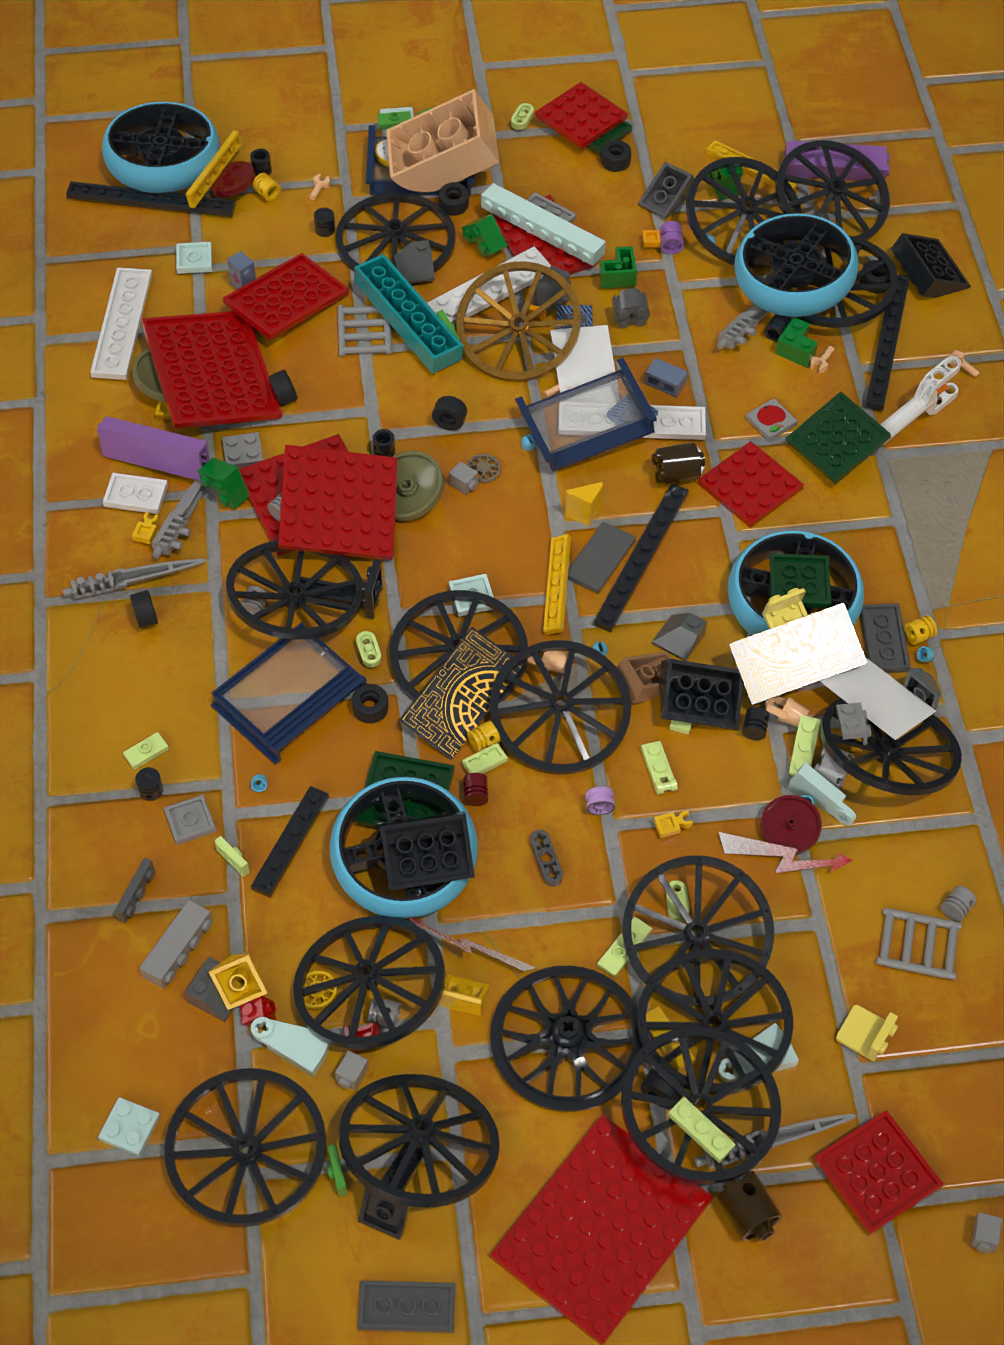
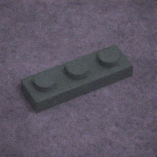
[115,858,155,923]

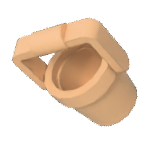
[527,651,568,674]
[765,696,810,727]

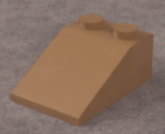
[617,651,672,704]

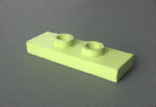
[597,917,652,978]

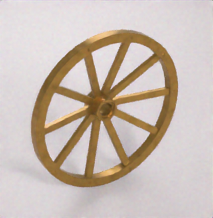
[456,261,581,382]

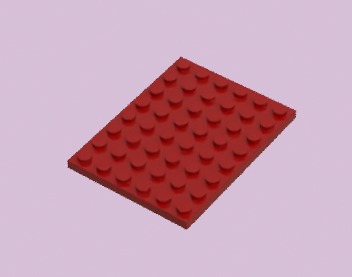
[141,311,282,429]
[490,1114,714,1345]

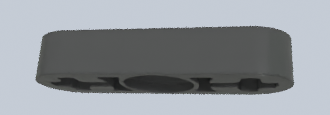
[530,830,563,887]

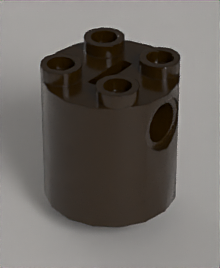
[652,442,705,485]
[717,1171,782,1242]

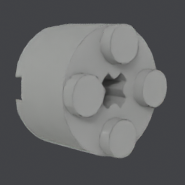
[814,747,854,789]

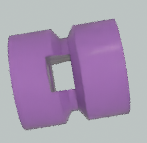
[660,221,684,254]

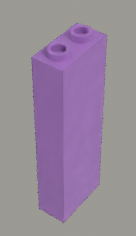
[784,141,890,181]
[97,416,210,481]

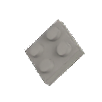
[222,432,263,469]

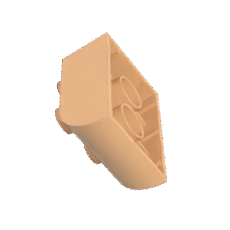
[386,89,499,192]

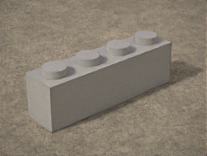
[139,900,213,989]

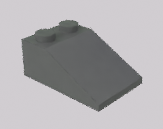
[638,161,694,219]

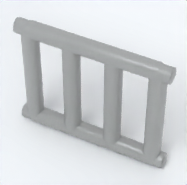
[337,305,392,357]
[876,908,962,980]

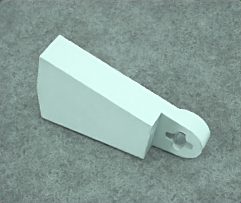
[787,762,856,826]
[251,1017,331,1078]
[718,1023,799,1082]

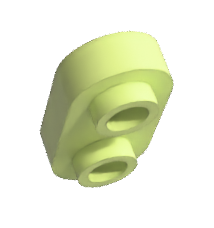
[511,103,534,130]
[356,631,381,668]
[665,880,690,922]

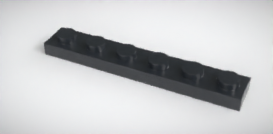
[251,786,329,898]

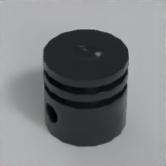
[250,149,272,177]
[314,208,335,237]
[764,314,792,343]
[373,429,395,457]
[742,707,770,741]
[135,767,163,801]

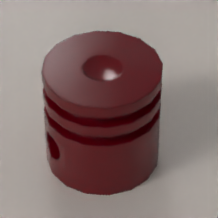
[463,773,488,806]

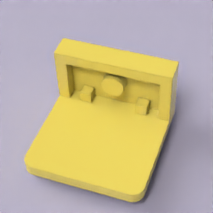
[762,588,808,629]
[836,1005,898,1062]

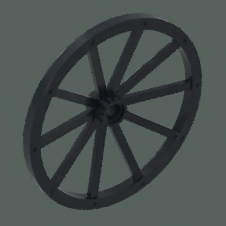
[775,140,890,241]
[686,157,802,268]
[336,192,455,273]
[796,236,898,328]
[226,540,363,640]
[390,590,528,704]
[490,640,631,775]
[820,698,962,795]
[622,855,774,1007]
[293,916,446,1050]
[637,949,793,1095]
[621,1027,781,1184]
[164,1068,327,1227]
[338,1074,500,1208]

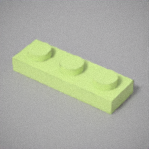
[788,715,821,776]
[668,1097,736,1163]

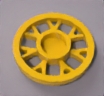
[304,971,337,1010]

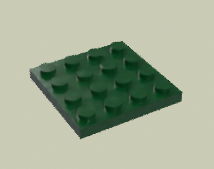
[786,391,891,485]
[356,751,455,829]

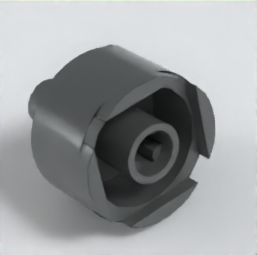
[612,288,650,328]

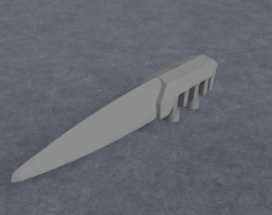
[717,305,768,349]
[152,458,218,558]
[63,559,206,600]
[694,1114,856,1170]

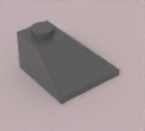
[394,240,435,283]
[652,613,707,661]
[904,668,941,714]

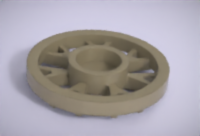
[467,454,501,483]

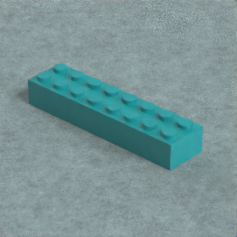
[354,254,463,374]

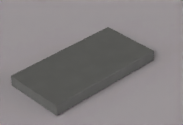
[568,522,636,594]
[860,604,911,673]
[358,1280,455,1333]

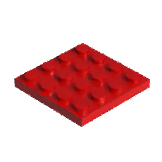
[535,82,628,149]
[698,441,804,528]
[813,1110,944,1236]

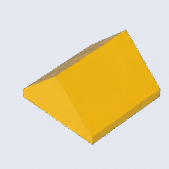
[565,482,603,527]
[209,954,268,1010]
[439,974,490,1016]

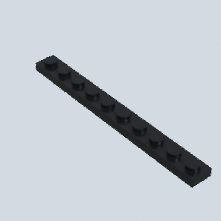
[66,181,236,217]
[865,275,910,411]
[594,484,689,632]

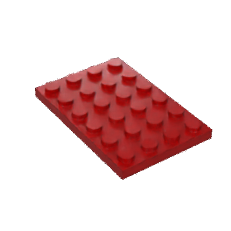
[493,195,596,281]
[223,253,349,340]

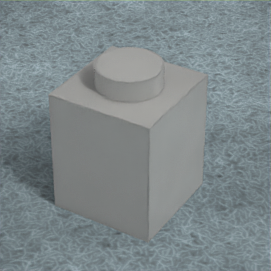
[449,461,479,496]
[335,1050,369,1091]
[971,1212,1002,1253]

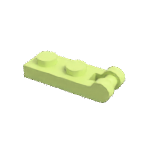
[641,741,678,795]

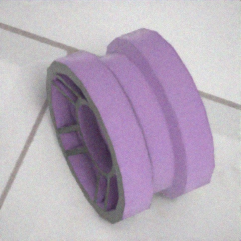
[585,787,615,815]

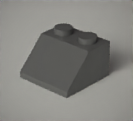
[534,265,571,312]
[185,957,234,1022]

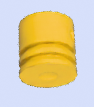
[252,173,281,201]
[904,615,937,645]
[467,721,500,753]

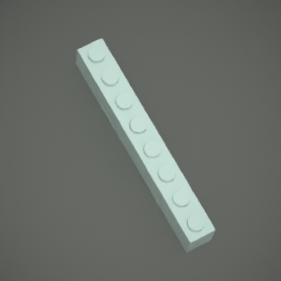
[481,183,606,266]

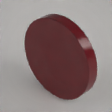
[210,161,256,197]
[760,795,822,855]

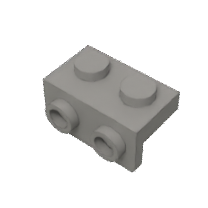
[836,702,871,745]

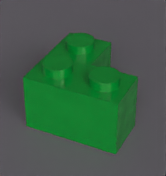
[708,166,743,201]
[461,214,508,256]
[599,246,637,288]
[775,317,818,368]
[197,457,249,509]

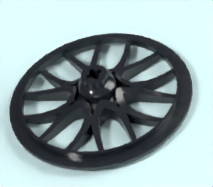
[490,966,643,1111]

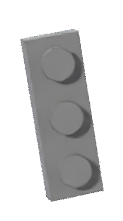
[527,192,576,224]

